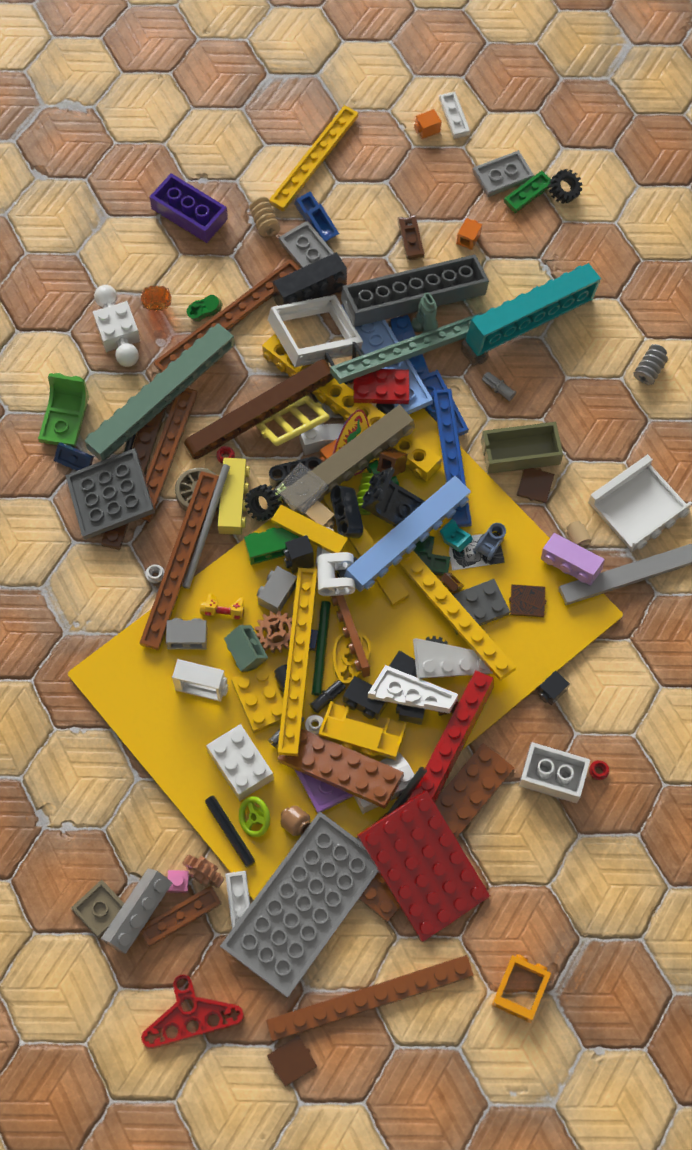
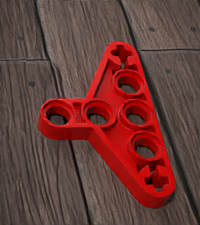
[141,975,244,1049]

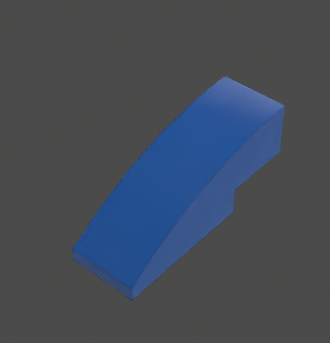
[294,191,339,242]

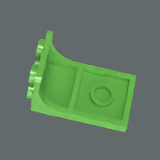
[38,373,89,448]

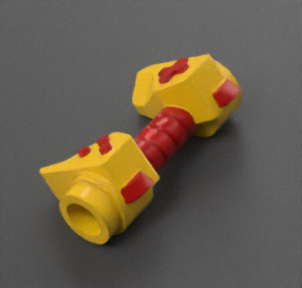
[200,593,244,620]

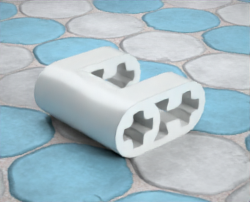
[317,552,355,596]

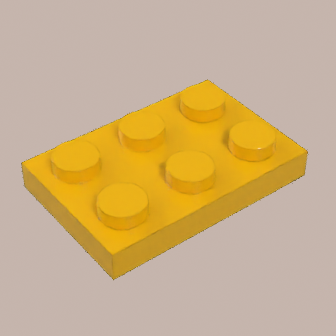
[231,664,283,733]

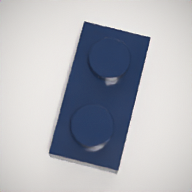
[54,443,94,471]

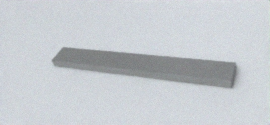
[558,544,692,605]

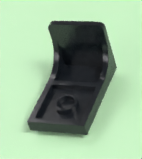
[361,467,425,527]

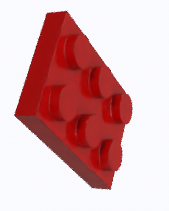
[353,369,409,404]

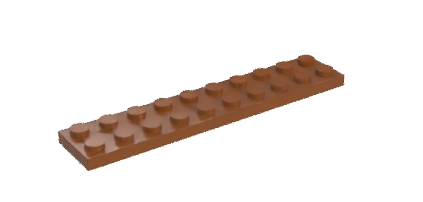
[359,743,515,923]

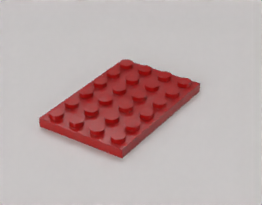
[357,790,490,942]

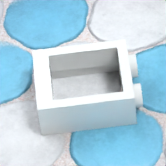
[172,659,229,701]

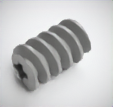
[633,344,668,385]

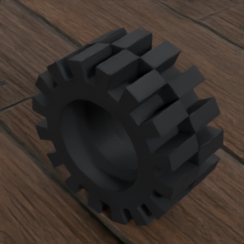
[548,169,583,204]
[245,484,282,521]

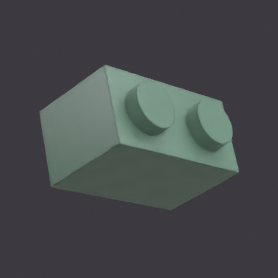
[224,625,268,671]

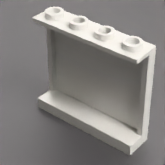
[588,454,692,552]

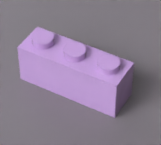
[541,533,605,586]

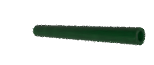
[312,601,331,696]

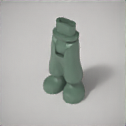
[411,293,438,334]

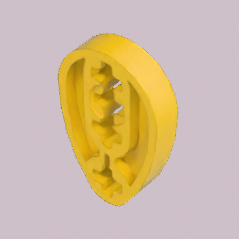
[333,631,371,686]

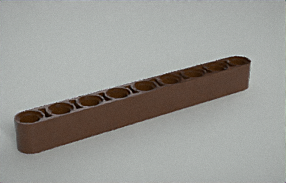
[184,359,334,459]

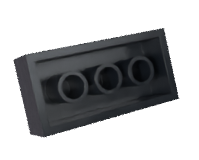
[273,252,347,306]

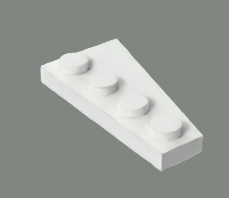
[413,638,493,679]
[368,665,458,713]

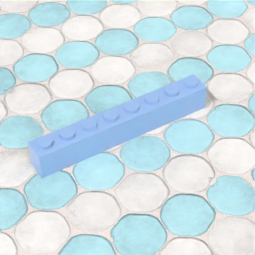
[344,476,471,592]

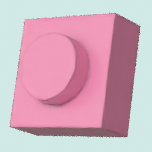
[167,870,189,893]

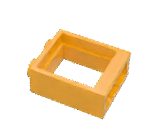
[491,955,551,1023]

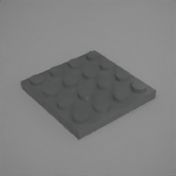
[65,448,155,540]

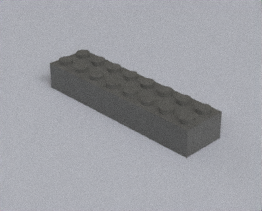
[341,254,489,327]

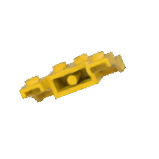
[318,701,407,760]

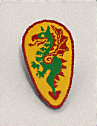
[333,410,369,476]

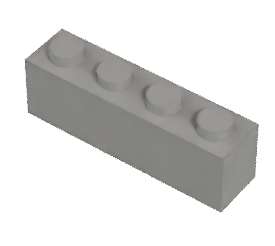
[101,868,173,954]

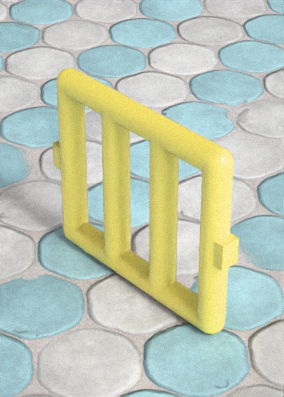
[256,396,330,446]

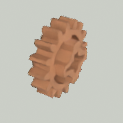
[255,611,292,653]
[182,854,225,888]

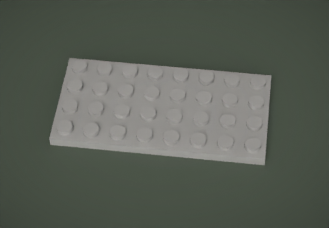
[220,811,378,998]

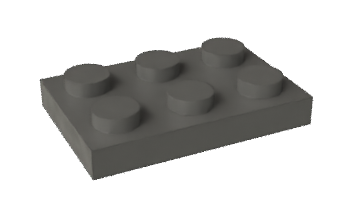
[453,579,510,635]

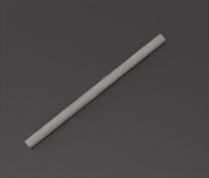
[182,464,230,589]

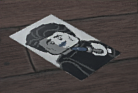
[449,532,505,570]

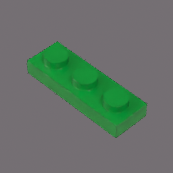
[503,171,551,213]

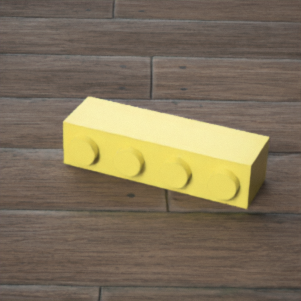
[218,458,250,535]

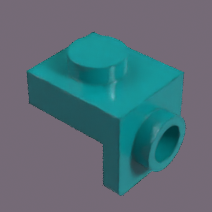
[440,519,473,552]

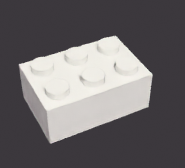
[206,724,274,801]
[519,742,590,803]

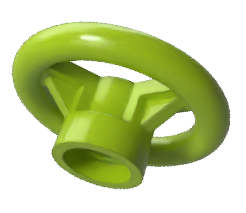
[239,796,270,837]

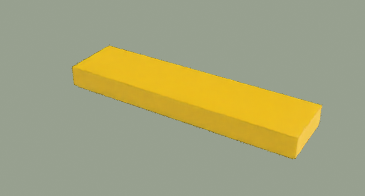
[271,505,348,553]

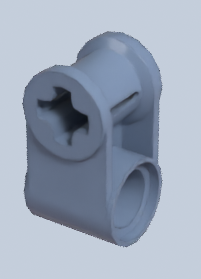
[473,523,506,561]

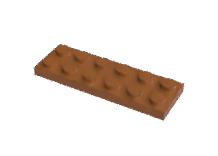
[277,728,404,809]

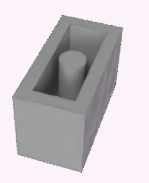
[257,566,297,614]
[166,618,208,649]

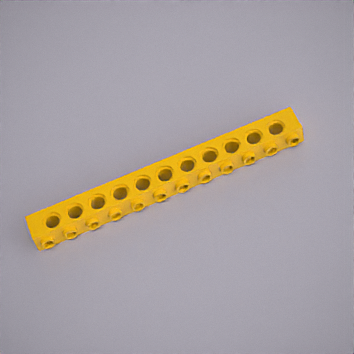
[262,334,442,482]

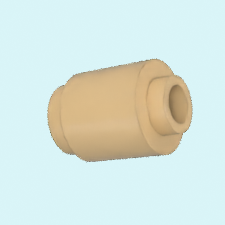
[566,521,592,549]

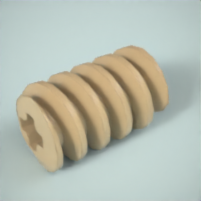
[249,197,281,237]

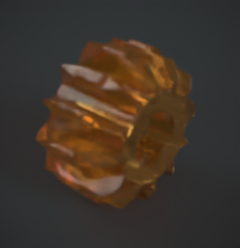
[141,285,172,312]

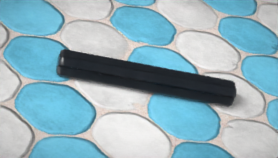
[205,796,255,867]

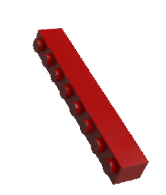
[408,670,494,803]

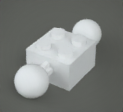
[93,285,140,367]

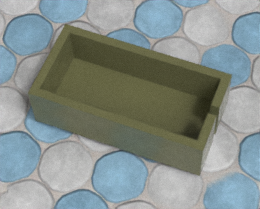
[481,422,563,474]

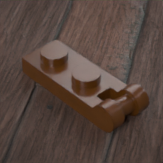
[398,215,424,260]

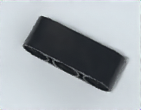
[269,456,322,489]
[330,485,363,538]

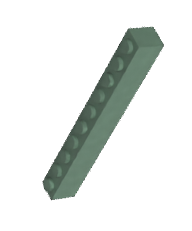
[84,323,235,461]

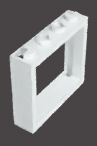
[268,295,363,367]

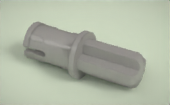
[482,372,516,401]

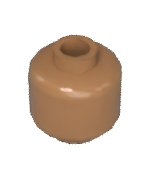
[280,806,311,836]

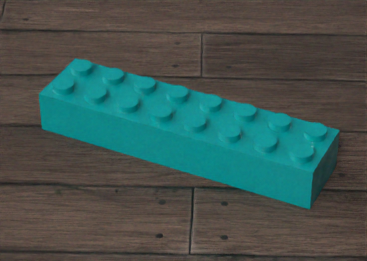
[465,263,601,356]

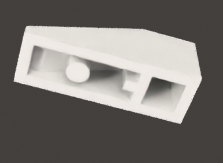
[299,424,344,455]

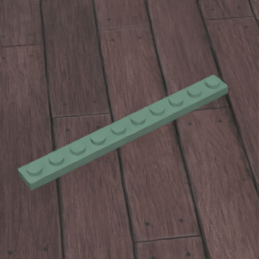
[330,312,483,384]

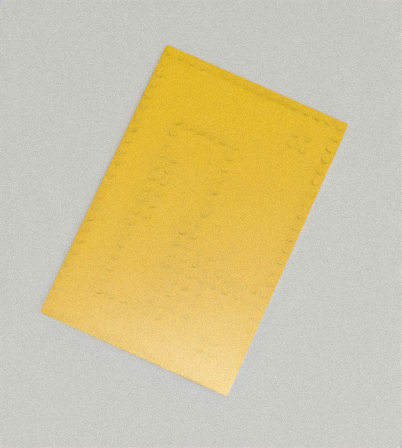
[68,408,623,901]

